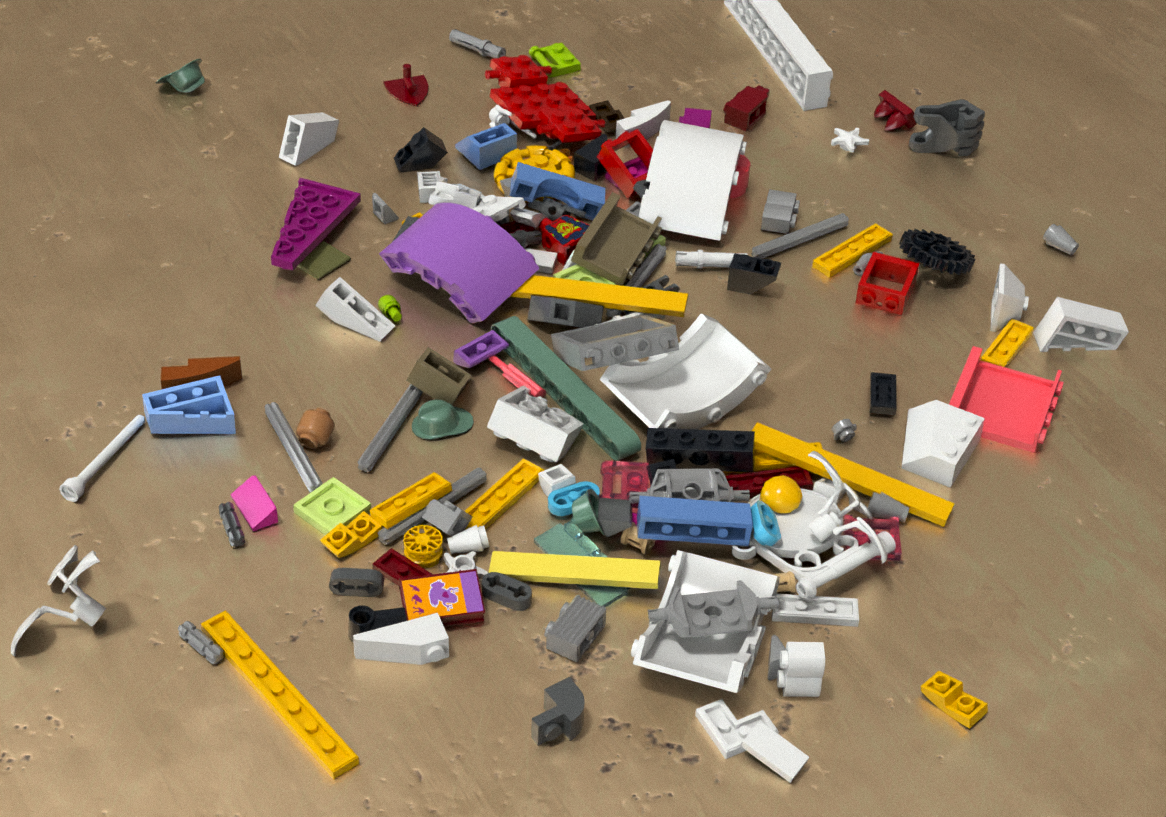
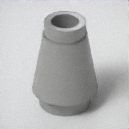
[1043,224,1079,255]
[868,492,909,522]

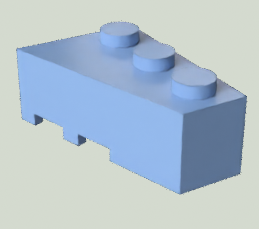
[142,375,236,434]

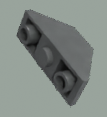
[527,295,604,328]

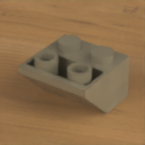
[406,347,472,405]

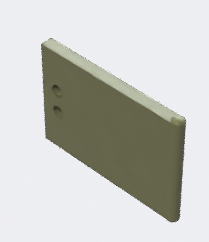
[297,240,351,280]

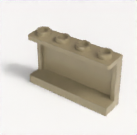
[571,192,662,286]

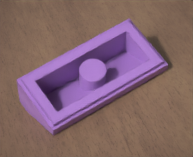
[453,330,509,368]

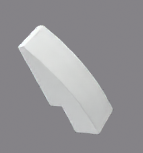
[616,100,671,148]

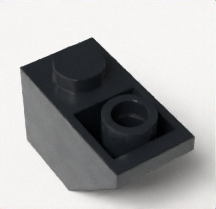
[394,127,448,172]
[574,134,607,181]
[727,253,781,295]

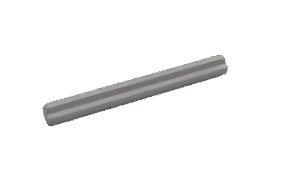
[751,213,849,259]
[606,244,667,318]
[358,384,423,472]
[264,402,323,493]
[378,468,487,545]

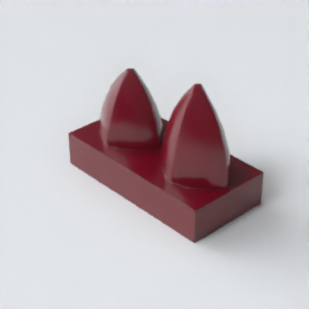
[874,90,917,131]

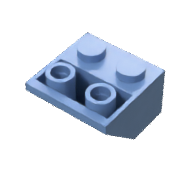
[455,123,517,170]

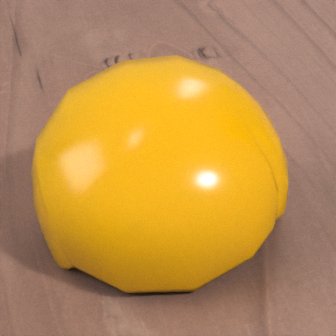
[759,475,802,513]

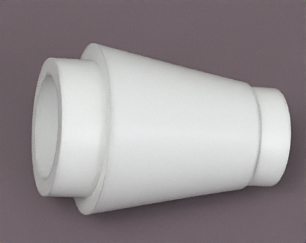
[447,525,490,554]

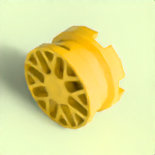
[403,525,443,569]

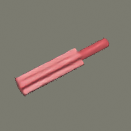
[489,355,546,398]

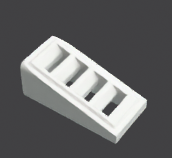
[417,171,441,203]

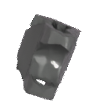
[909,99,985,157]

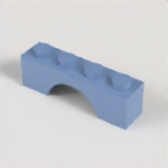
[510,162,605,221]

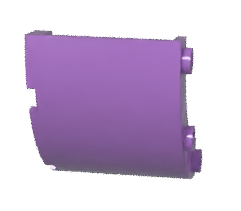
[379,203,539,323]

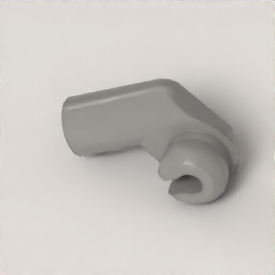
[853,251,883,276]

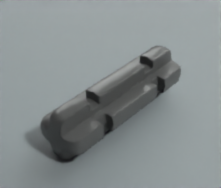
[218,502,245,548]

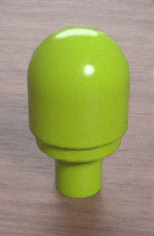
[378,295,402,322]

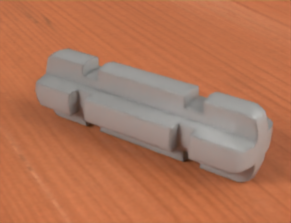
[178,621,224,664]

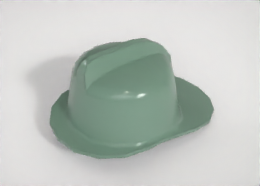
[156,59,205,93]
[412,399,474,440]
[570,489,605,535]

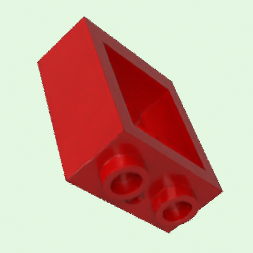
[597,129,653,199]
[855,252,920,315]

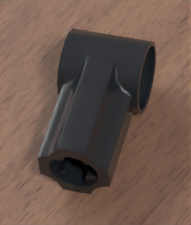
[348,605,407,642]

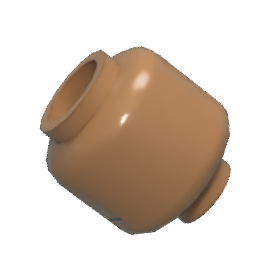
[296,408,335,449]

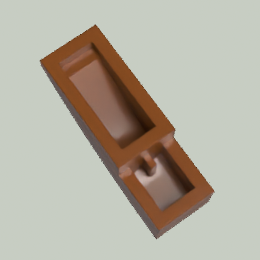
[161,356,242,389]

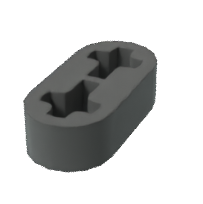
[329,568,385,597]
[482,572,532,611]

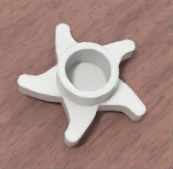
[831,128,869,153]
[443,551,488,578]

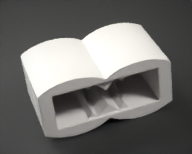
[777,642,825,697]

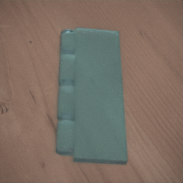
[534,521,631,607]

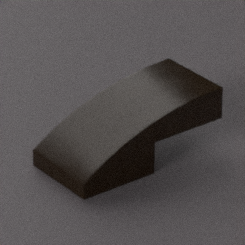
[589,100,625,133]

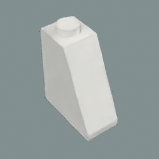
[279,112,339,166]

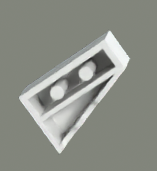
[1033,297,1129,352]

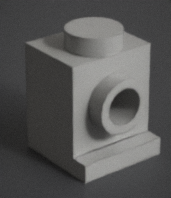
[422,499,473,536]

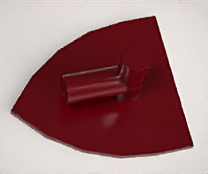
[383,64,429,106]

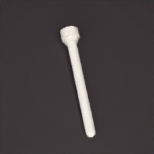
[59,415,145,502]

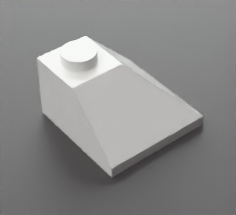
[990,263,1029,332]

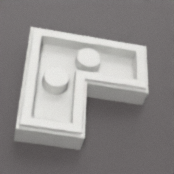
[695,699,779,759]

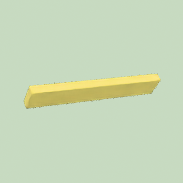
[488,551,661,589]

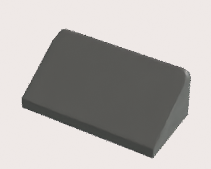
[598,498,632,537]

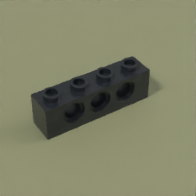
[645,428,755,472]

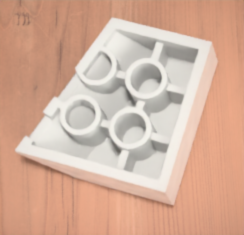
[487,385,584,462]
[901,400,985,488]

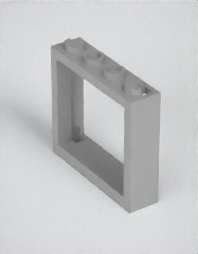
[551,315,679,371]

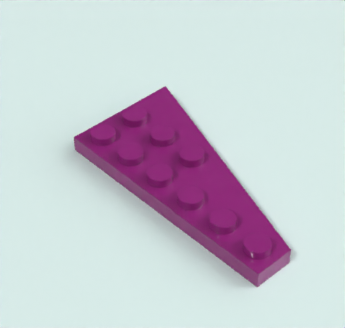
[271,178,361,271]

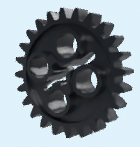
[899,229,976,275]

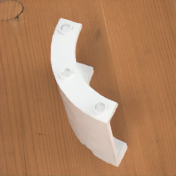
[639,120,747,241]
[600,313,771,429]
[631,550,780,693]

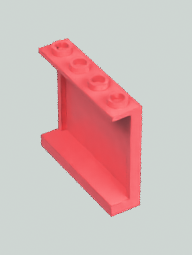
[949,346,1064,453]

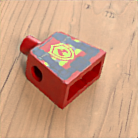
[539,215,590,266]

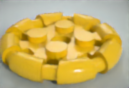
[494,145,575,203]

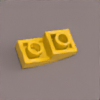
[320,511,383,558]
[920,671,988,728]

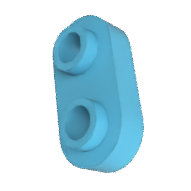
[548,481,600,516]
[751,501,781,546]

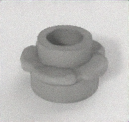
[832,419,857,442]

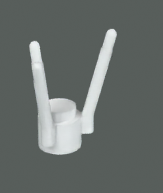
[489,105,537,138]

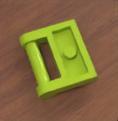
[529,43,581,78]

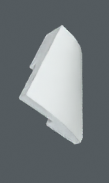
[429,177,482,209]

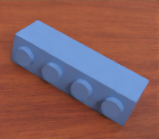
[637,496,753,546]

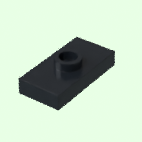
[869,372,896,415]

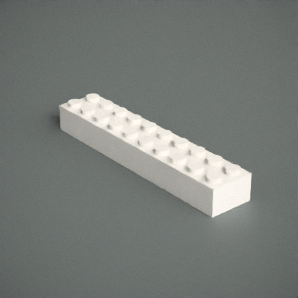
[724,0,833,111]

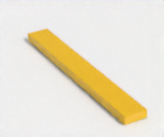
[510,275,688,317]
[752,422,955,527]
[201,610,359,779]

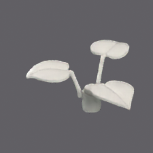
[808,451,887,564]
[11,545,106,656]

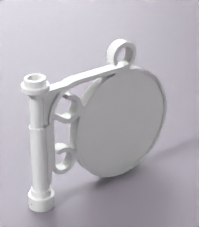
[732,488,896,598]

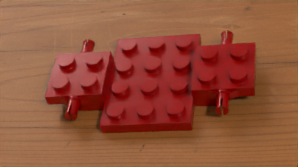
[485,55,605,143]

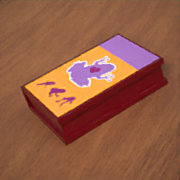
[399,569,485,627]

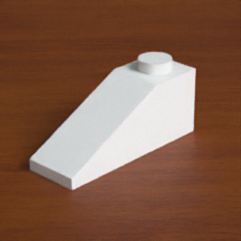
[315,277,395,342]
[353,613,449,665]

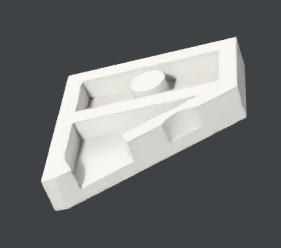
[473,195,526,222]

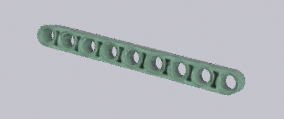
[491,316,641,462]

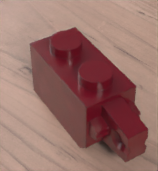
[723,85,770,131]

